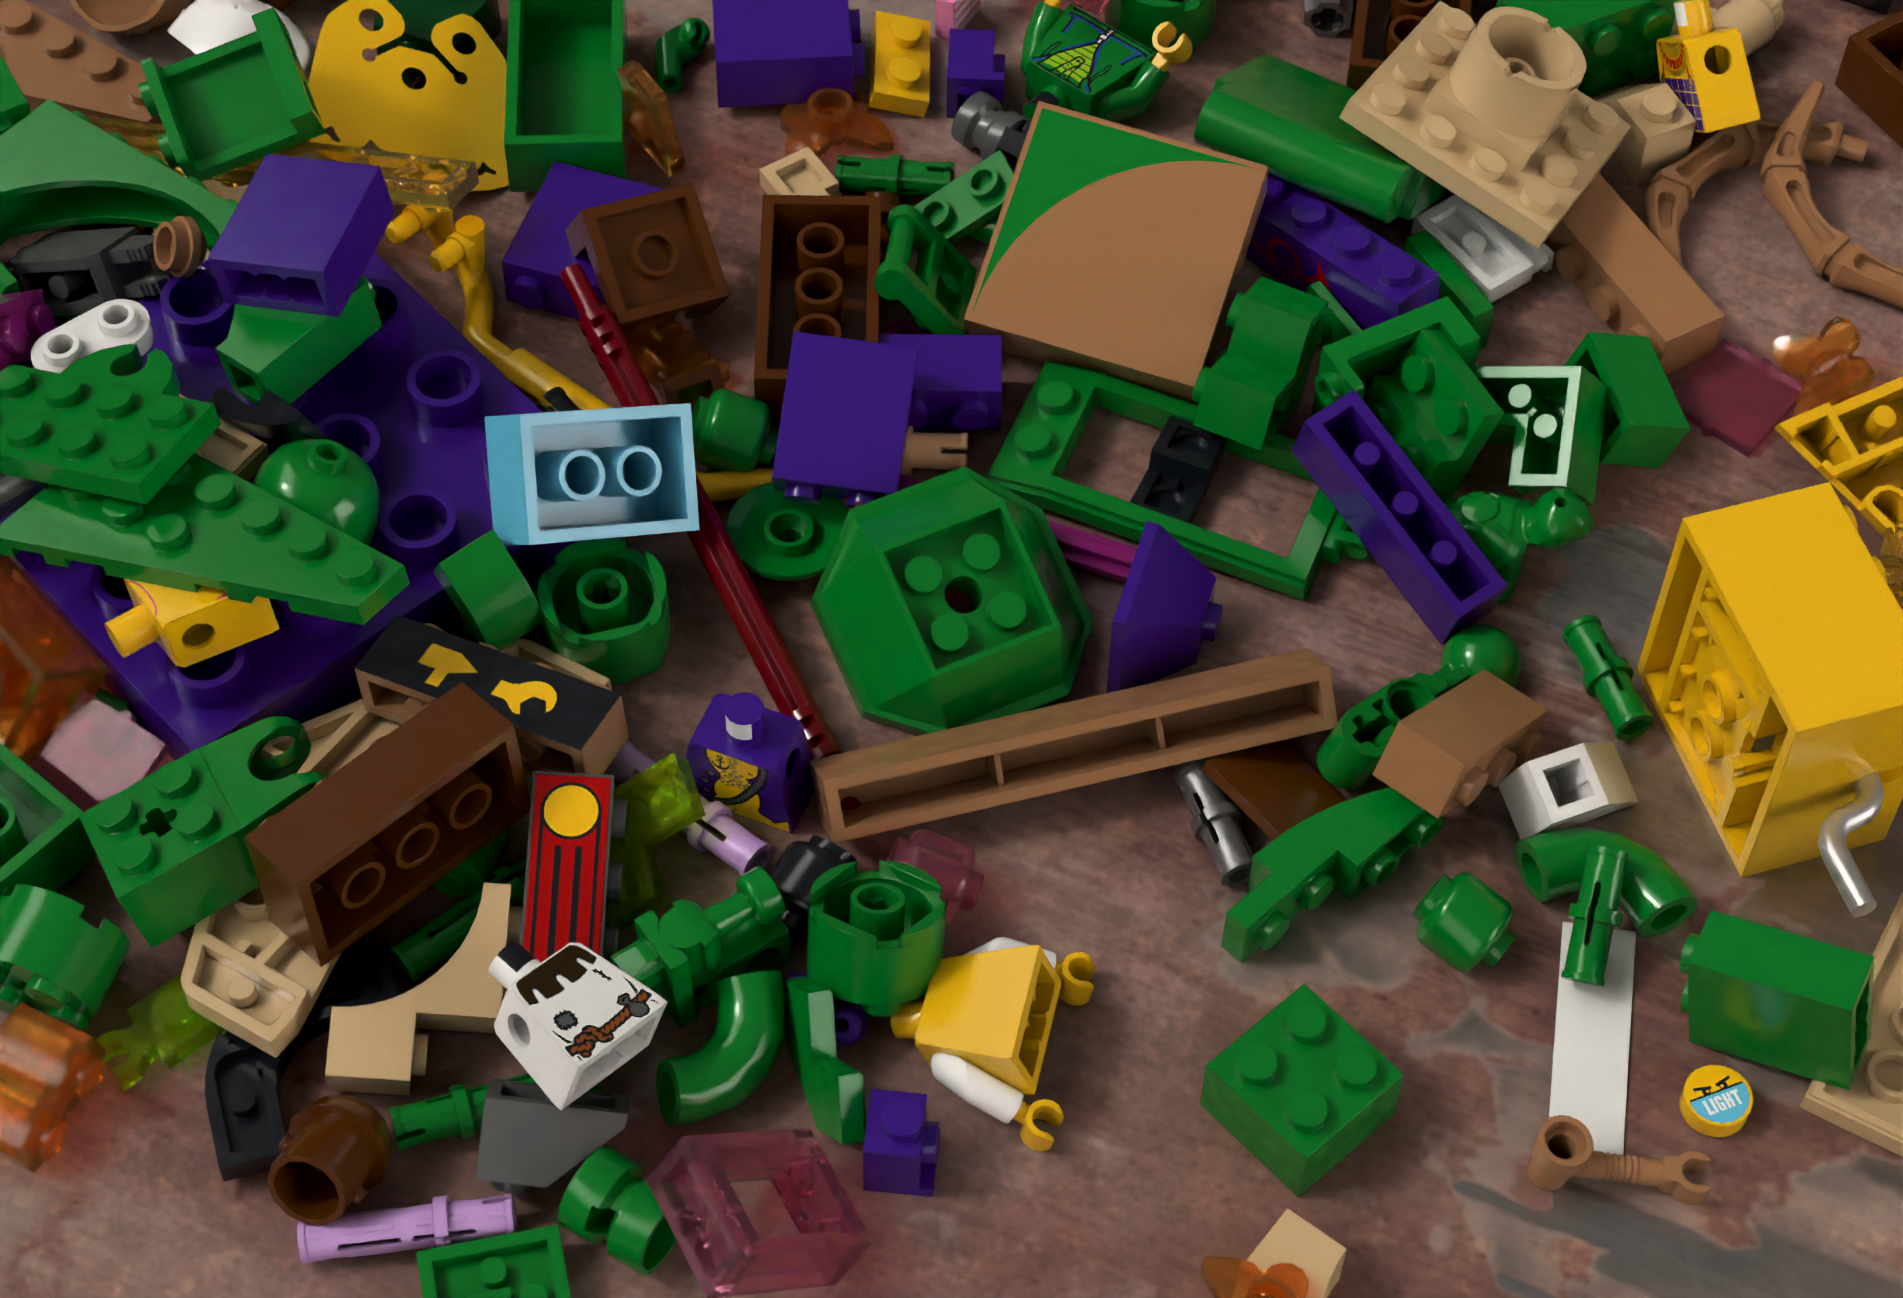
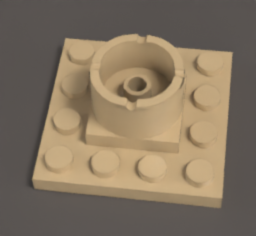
[1339,0,1633,249]

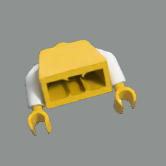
[891,937,1095,1152]

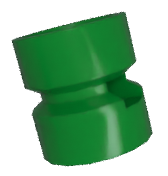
[558,1145,693,1276]

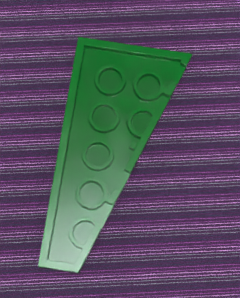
[0,453,410,625]

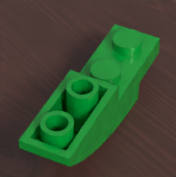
[1221,787,1444,963]

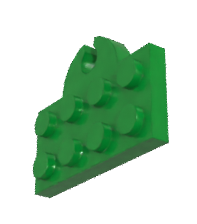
[0,344,221,504]

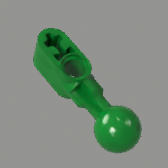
[1317,624,1522,790]

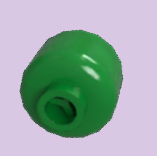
[692,389,779,472]
[1412,872,1516,972]

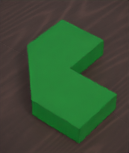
[783,976,866,1145]

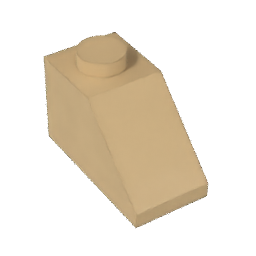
[1591,83,1697,186]

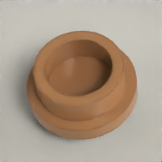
[153,216,207,278]

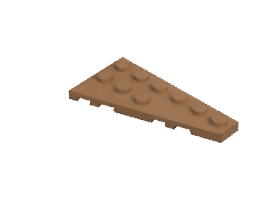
[0,0,163,138]

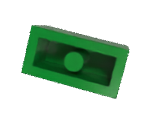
[1564,332,1691,468]

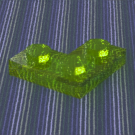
[606,752,706,932]

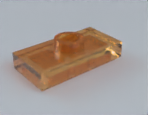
[617,60,686,178]

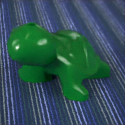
[1440,487,1595,605]

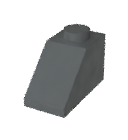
[475,1078,630,1194]

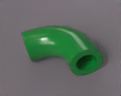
[1515,827,1698,937]
[656,970,785,1127]

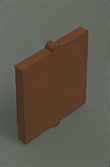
[1202,740,1346,841]

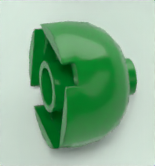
[253,439,380,545]

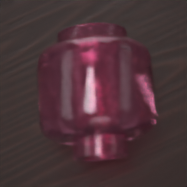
[887,828,984,925]

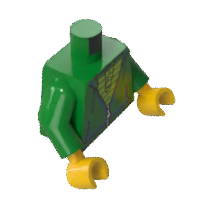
[1020,0,1192,122]

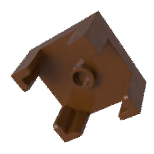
[565,182,730,336]

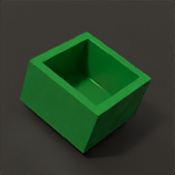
[1200,984,1404,1197]

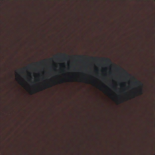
[205,941,398,1182]

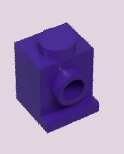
[946,29,1005,118]
[863,1089,940,1197]

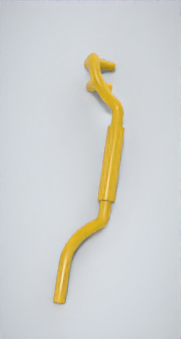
[385,179,850,512]

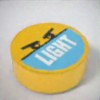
[1679,1065,1753,1137]

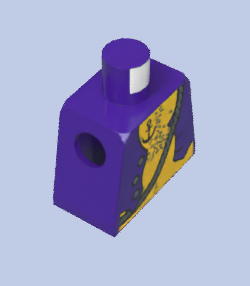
[681,692,814,834]

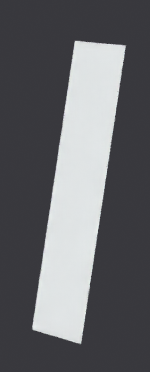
[1549,921,1636,1155]

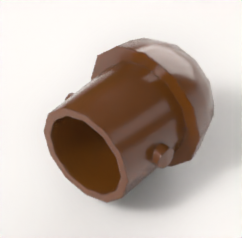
[267,1095,392,1225]

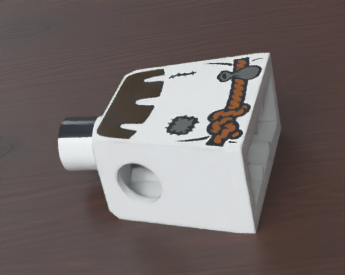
[488,941,667,1111]

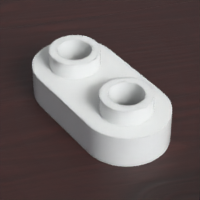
[31,299,154,373]

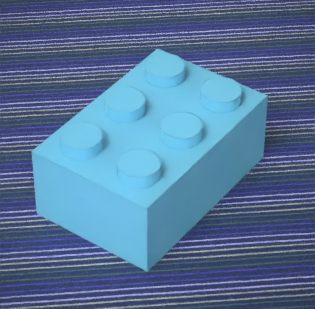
[484,403,700,545]

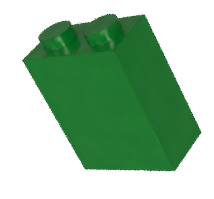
[1679,910,1874,1090]

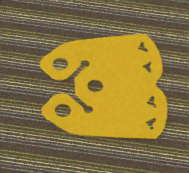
[308,0,509,191]

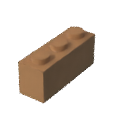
[1372,669,1549,818]

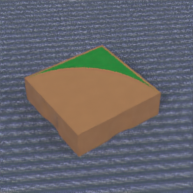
[964,101,1268,405]

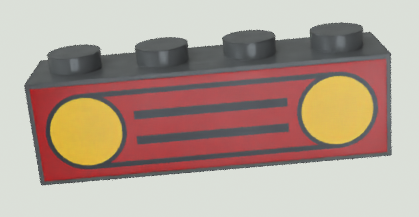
[520,771,627,963]

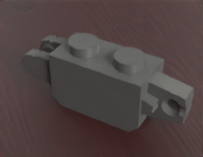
[4,227,174,316]

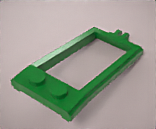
[987,361,1369,601]

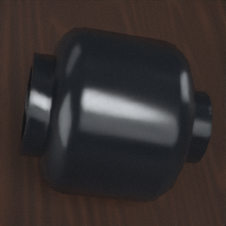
[769,836,858,940]

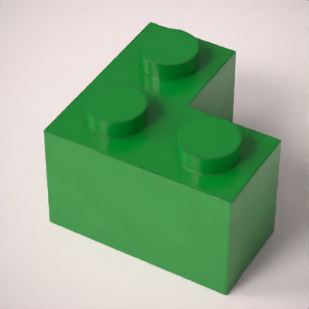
[1192,277,1329,451]
[1468,366,1609,506]

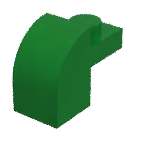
[433,529,542,651]

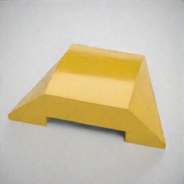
[1774,376,1903,557]

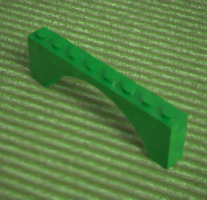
[0,99,383,405]

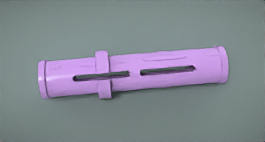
[603,740,773,875]
[297,1193,518,1264]

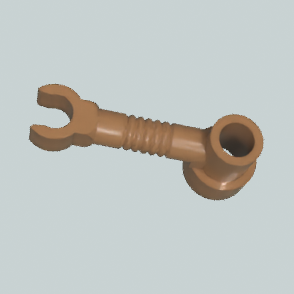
[1527,1115,1712,1205]

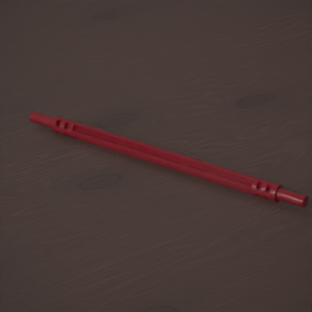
[560,264,862,810]

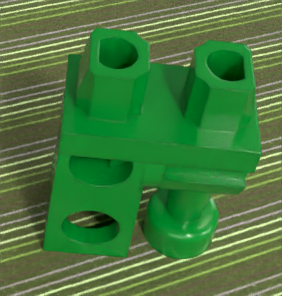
[610,866,792,1029]

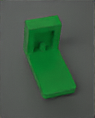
[914,150,1016,244]

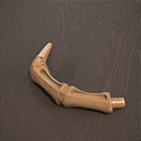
[1760,81,1903,309]
[1643,120,1869,266]

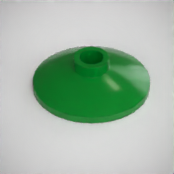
[726,482,848,581]

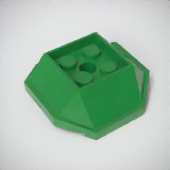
[810,466,1093,736]

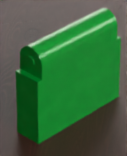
[1194,53,1450,223]

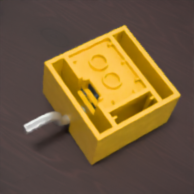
[1636,482,1903,917]

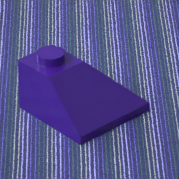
[1106,521,1223,693]

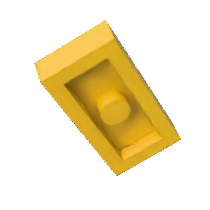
[869,11,930,118]

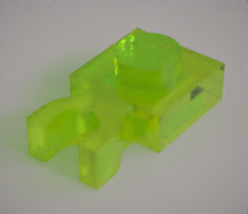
[91,973,226,1092]

